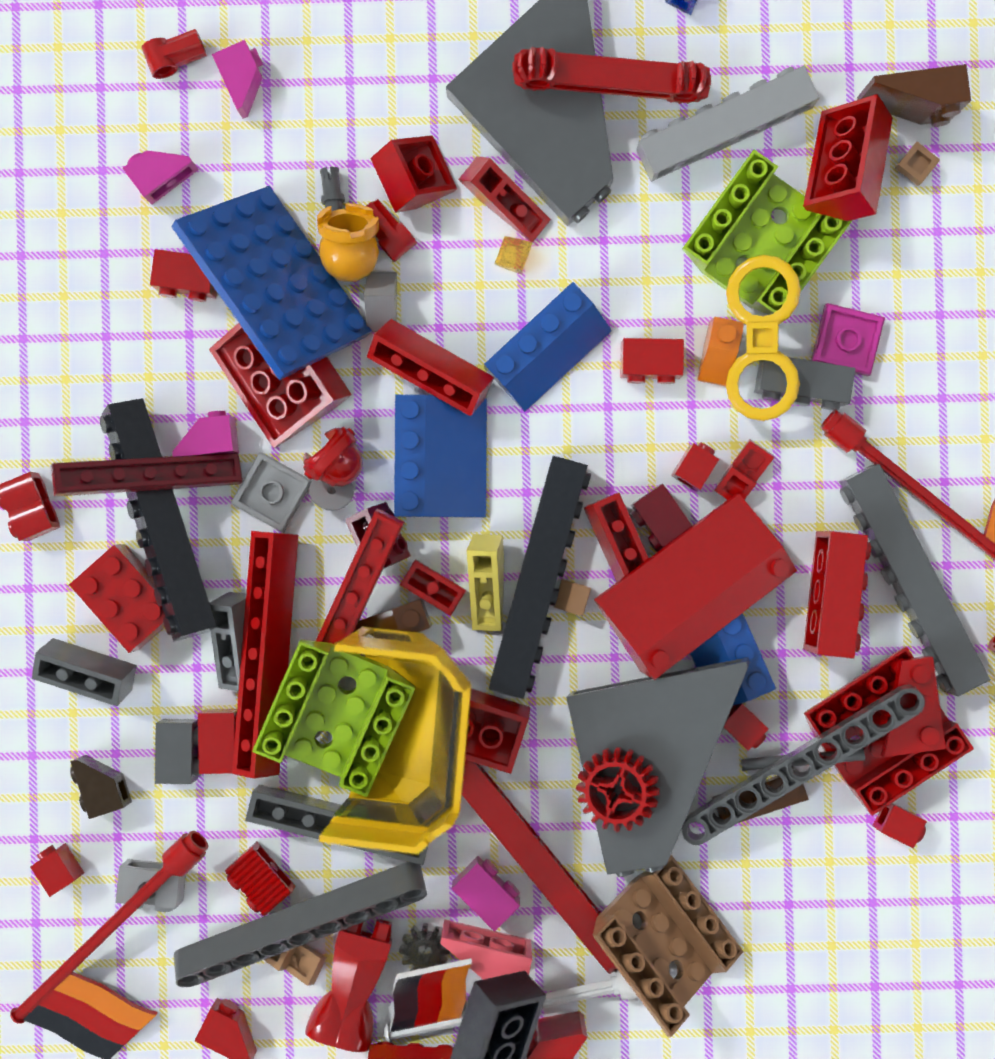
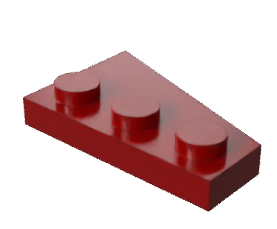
[881,656,946,757]

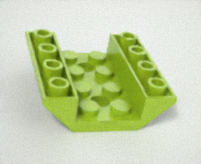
[682,149,852,315]
[252,639,416,797]

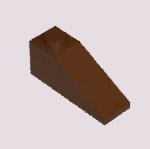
[354,598,432,632]

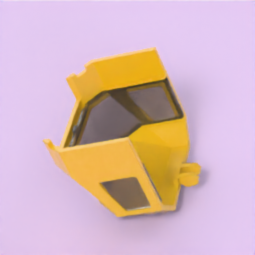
[319,627,471,854]

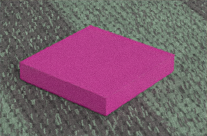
[811,303,885,376]

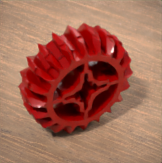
[576,747,660,832]

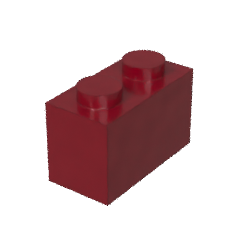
[630,484,692,552]

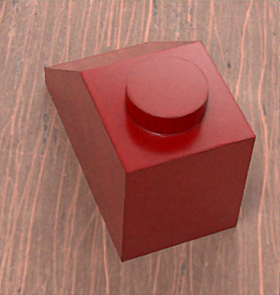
[194,998,257,1059]

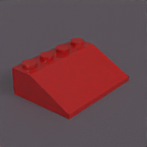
[209,323,352,448]

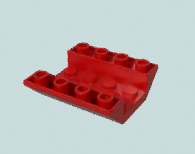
[804,646,974,816]

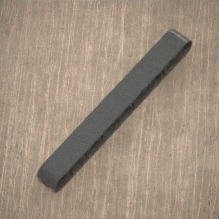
[682,685,925,845]
[174,862,427,987]

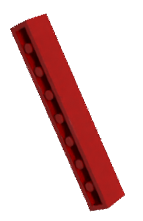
[232,531,299,779]

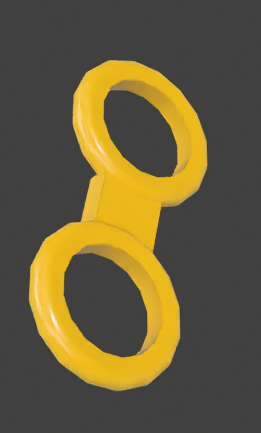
[726,255,801,421]

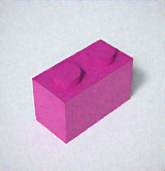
[451,856,520,932]

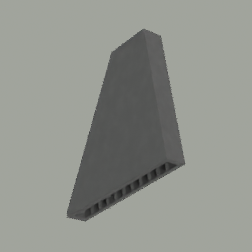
[446,0,613,227]
[566,657,750,877]

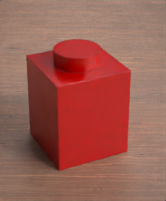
[671,442,719,491]
[723,703,769,751]
[872,803,927,849]
[30,843,85,897]

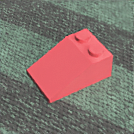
[440,919,532,979]

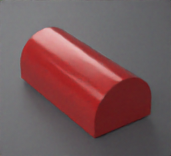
[400,559,467,616]

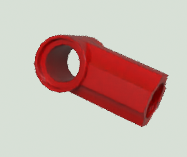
[141,29,207,79]
[366,199,417,263]

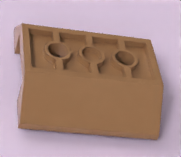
[593,855,744,1037]

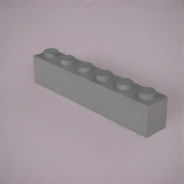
[636,65,819,182]

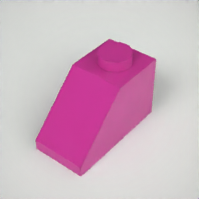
[212,40,263,119]
[122,150,199,205]
[172,411,239,457]

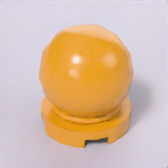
[317,203,379,282]

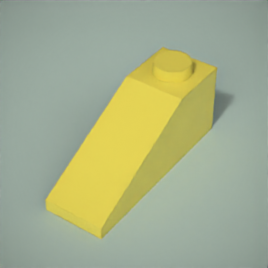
[466,534,504,631]

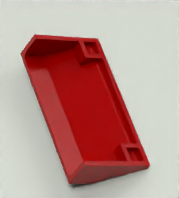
[594,493,797,680]

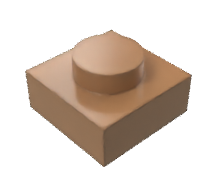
[895,142,940,186]

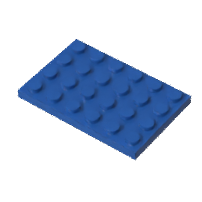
[171,185,372,380]

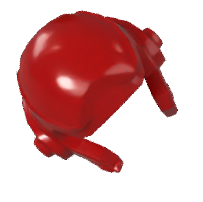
[303,427,363,487]

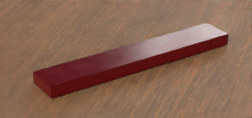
[51,453,243,497]

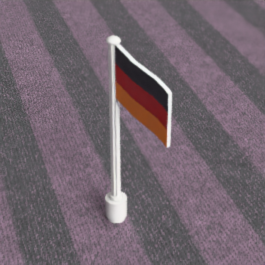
[384,958,638,1043]

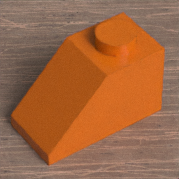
[697,316,744,386]

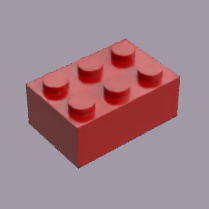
[69,544,165,653]

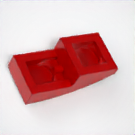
[714,439,775,500]

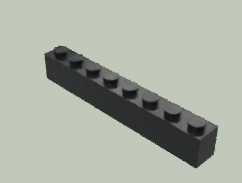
[100,398,217,642]
[489,456,591,699]

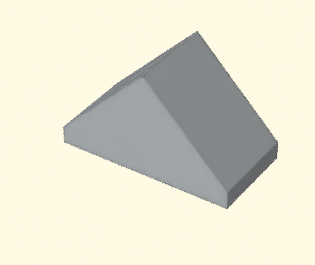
[364,272,397,332]

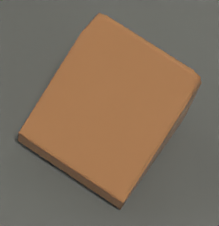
[553,579,591,617]

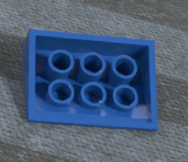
[394,395,487,518]

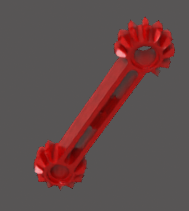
[512,46,711,104]

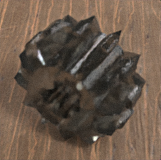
[399,922,450,971]

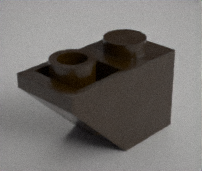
[70,755,132,819]

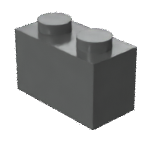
[155,719,202,784]

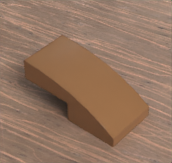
[264,944,327,986]

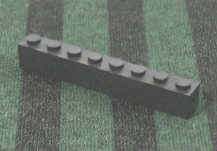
[839,464,990,697]

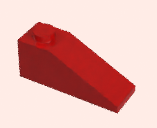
[458,156,551,243]

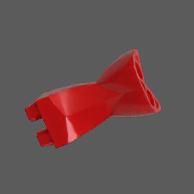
[305,919,393,1052]

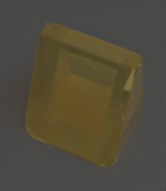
[494,236,533,275]

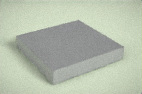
[231,452,312,533]

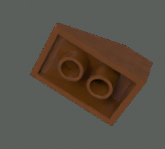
[857,64,971,127]

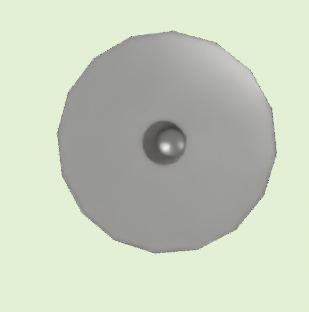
[309,479,354,510]

